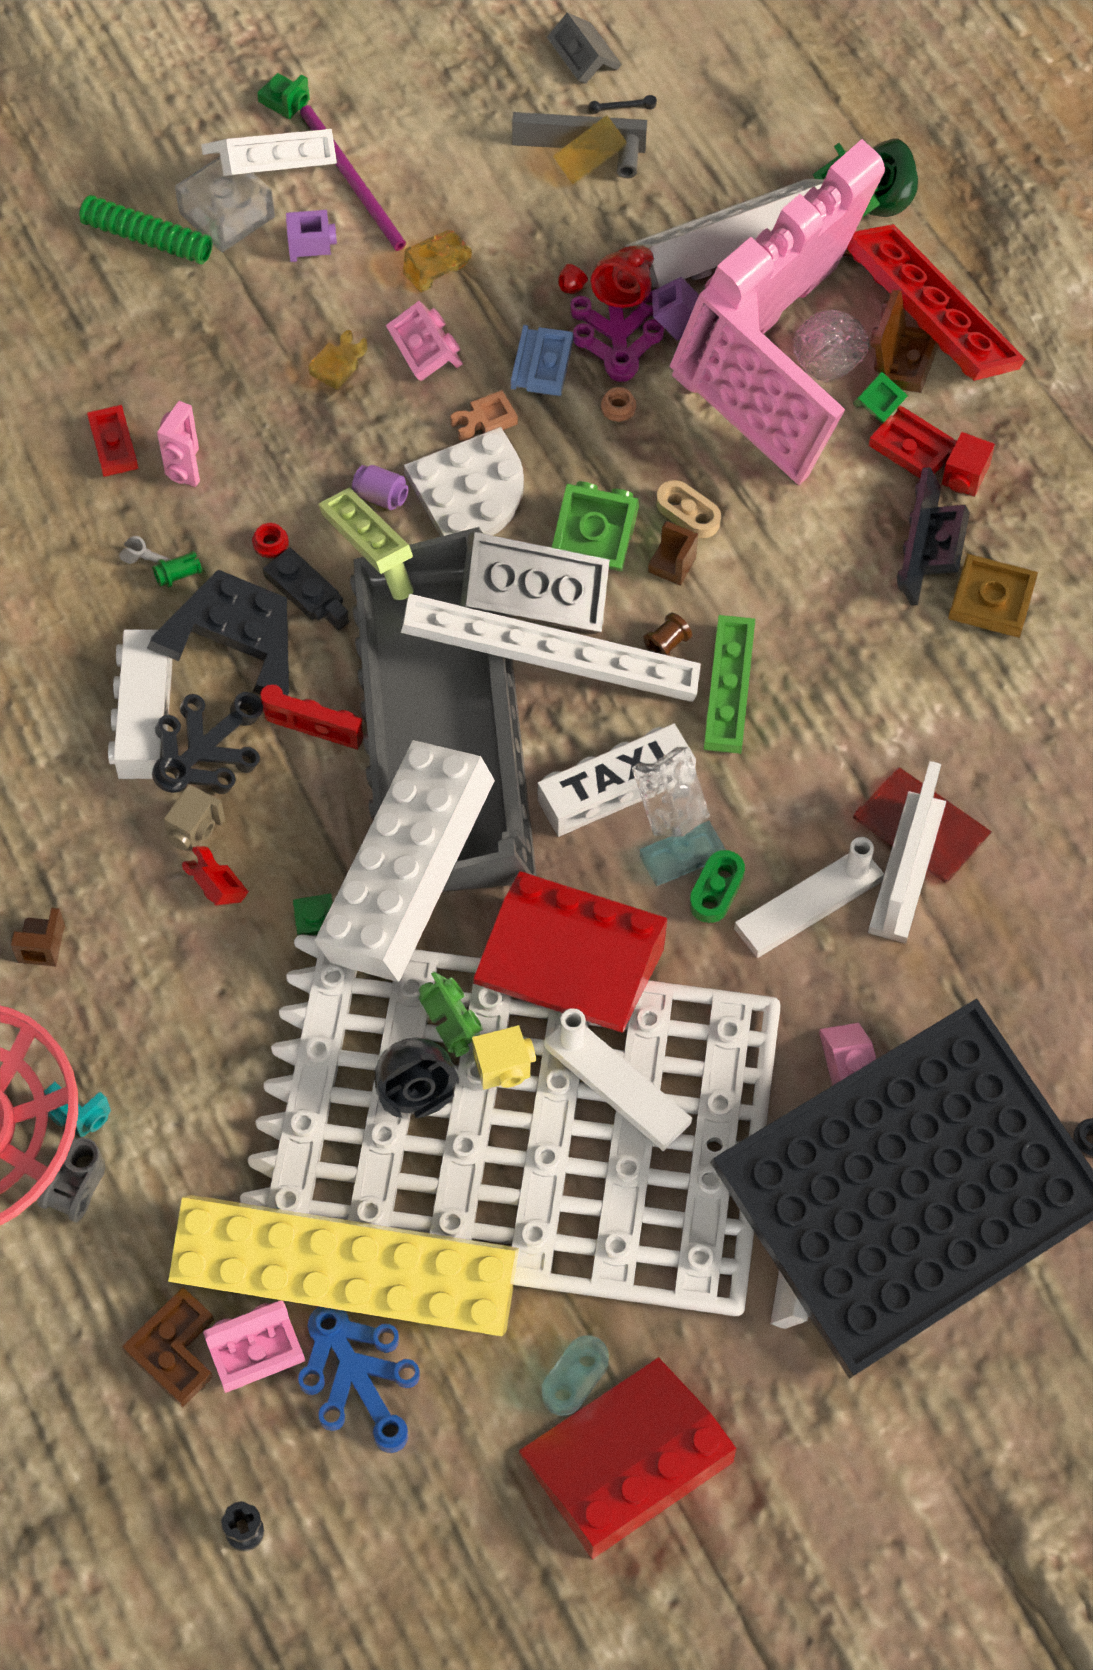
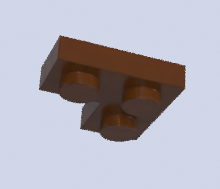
[122,1287,214,1408]

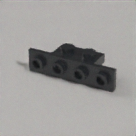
[897,467,970,606]

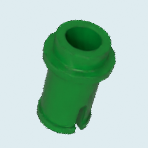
[152,551,202,588]

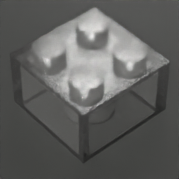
[175,156,275,253]

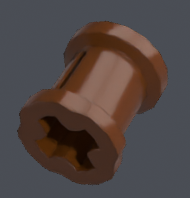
[643,612,693,656]

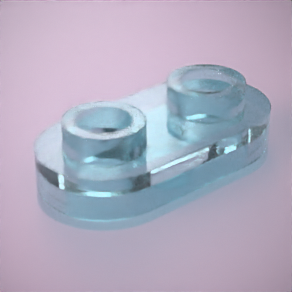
[542,1335,609,1416]

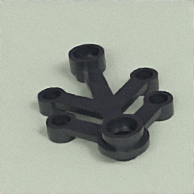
[152,692,263,794]

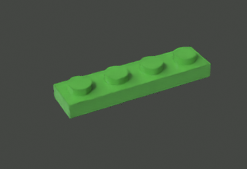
[704,615,756,754]

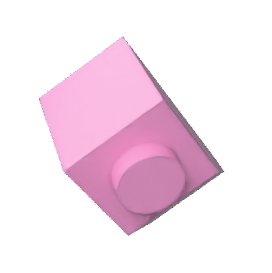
[819,1023,876,1086]

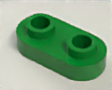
[690,850,745,923]

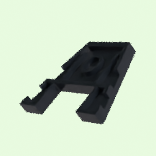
[147,569,289,696]

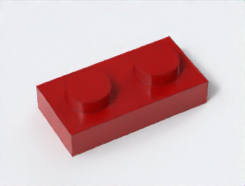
[87,405,139,477]

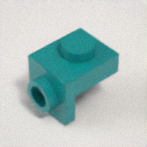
[44,1081,111,1137]

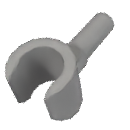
[119,536,171,564]

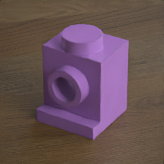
[286,210,337,262]

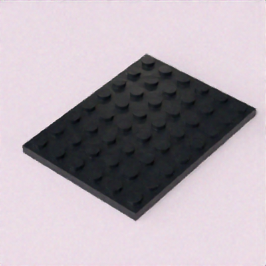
[710,998,1093,1379]

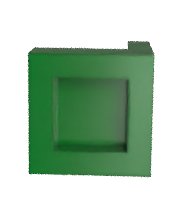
[853,372,908,424]

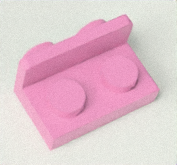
[386,301,463,381]

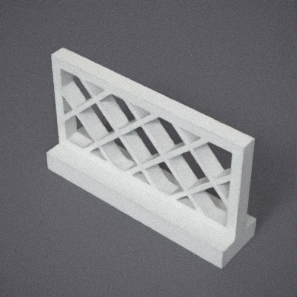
[868,761,946,944]

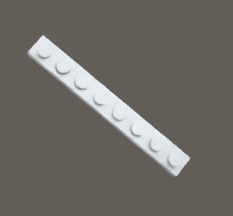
[401,594,701,702]

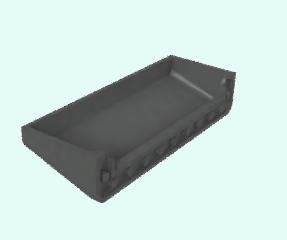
[350,527,536,892]

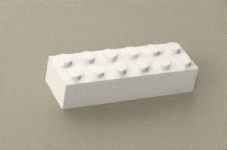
[315,740,495,982]

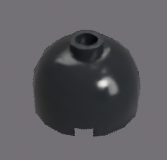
[374,1037,459,1118]

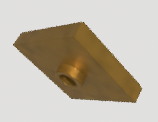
[948,553,1038,638]

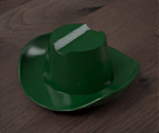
[868,138,918,217]

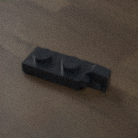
[263,547,350,631]

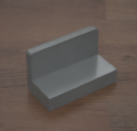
[547,12,622,84]

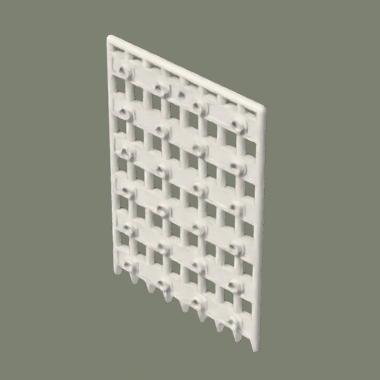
[240,934,780,1316]

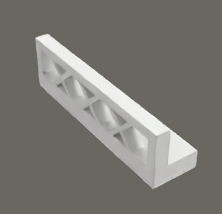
[201,129,337,176]

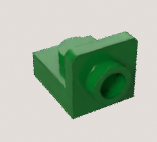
[257,73,310,120]

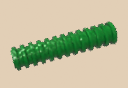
[79,195,213,265]

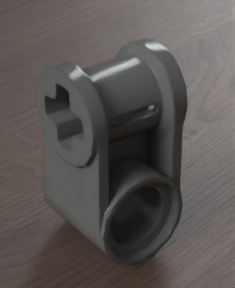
[37,1137,106,1223]

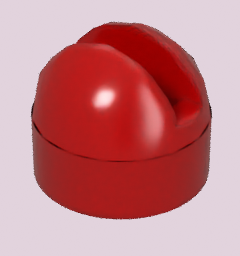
[557,264,588,294]

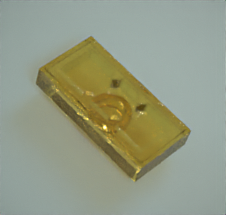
[553,115,628,185]

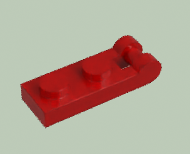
[260,684,363,750]

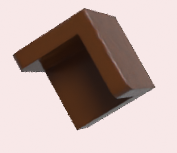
[648,521,698,586]
[11,908,65,967]

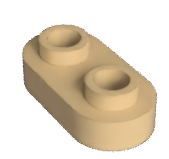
[656,480,721,538]

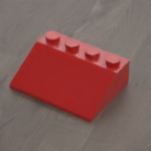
[473,871,667,1033]
[519,1357,736,1560]

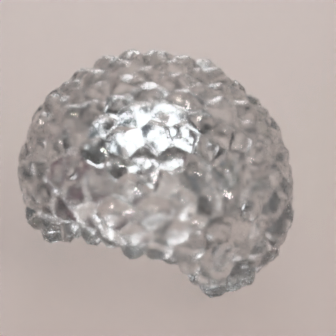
[793,309,870,383]

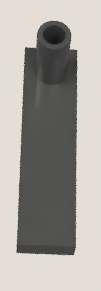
[512,112,647,178]

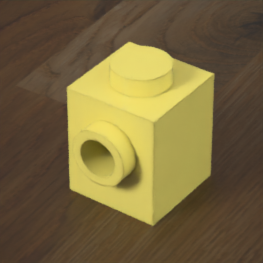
[472,1025,536,1090]

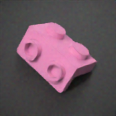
[157,401,200,487]
[203,1300,305,1393]

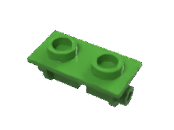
[418,971,483,1057]

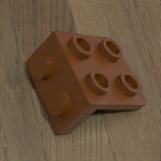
[870,290,939,393]

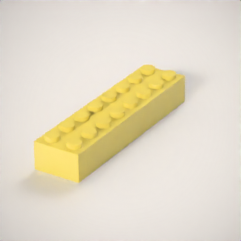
[168,1195,519,1336]

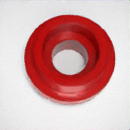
[252,523,289,558]

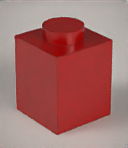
[941,432,995,497]

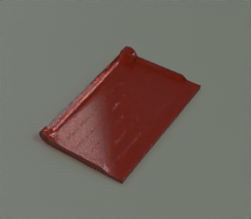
[853,767,992,884]

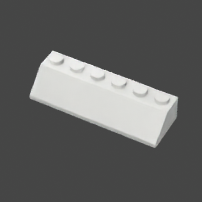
[625,179,824,288]

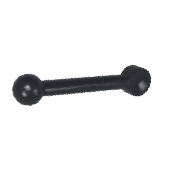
[588,95,657,114]

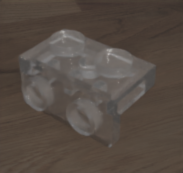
[632,747,710,837]

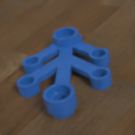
[298,1306,420,1453]

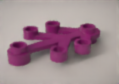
[570,292,664,382]

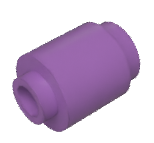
[352,465,408,510]

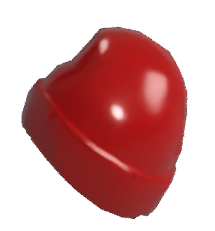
[590,245,655,308]

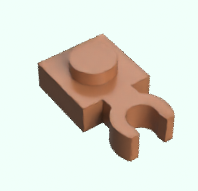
[450,390,518,441]

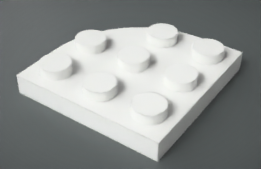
[404,427,524,537]

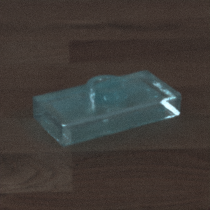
[640,820,726,886]

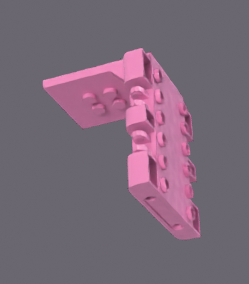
[670,139,885,485]

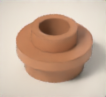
[601,387,636,422]

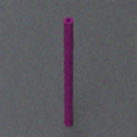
[300,105,406,251]

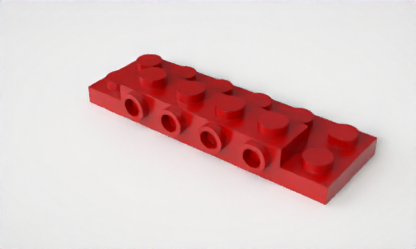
[846,224,1026,381]

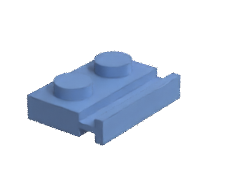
[511,325,573,396]

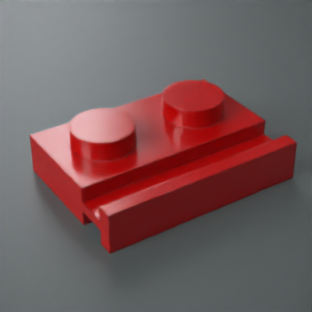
[869,405,957,478]

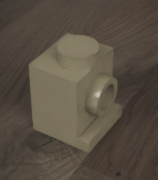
[163,784,225,850]

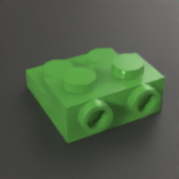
[552,481,639,572]

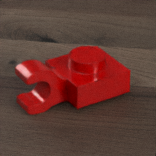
[182,846,249,906]

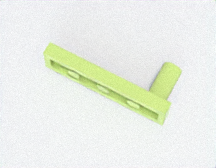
[318,488,413,600]

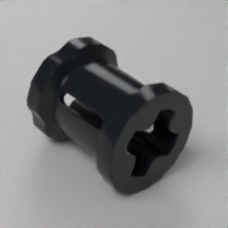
[221,1501,265,1552]

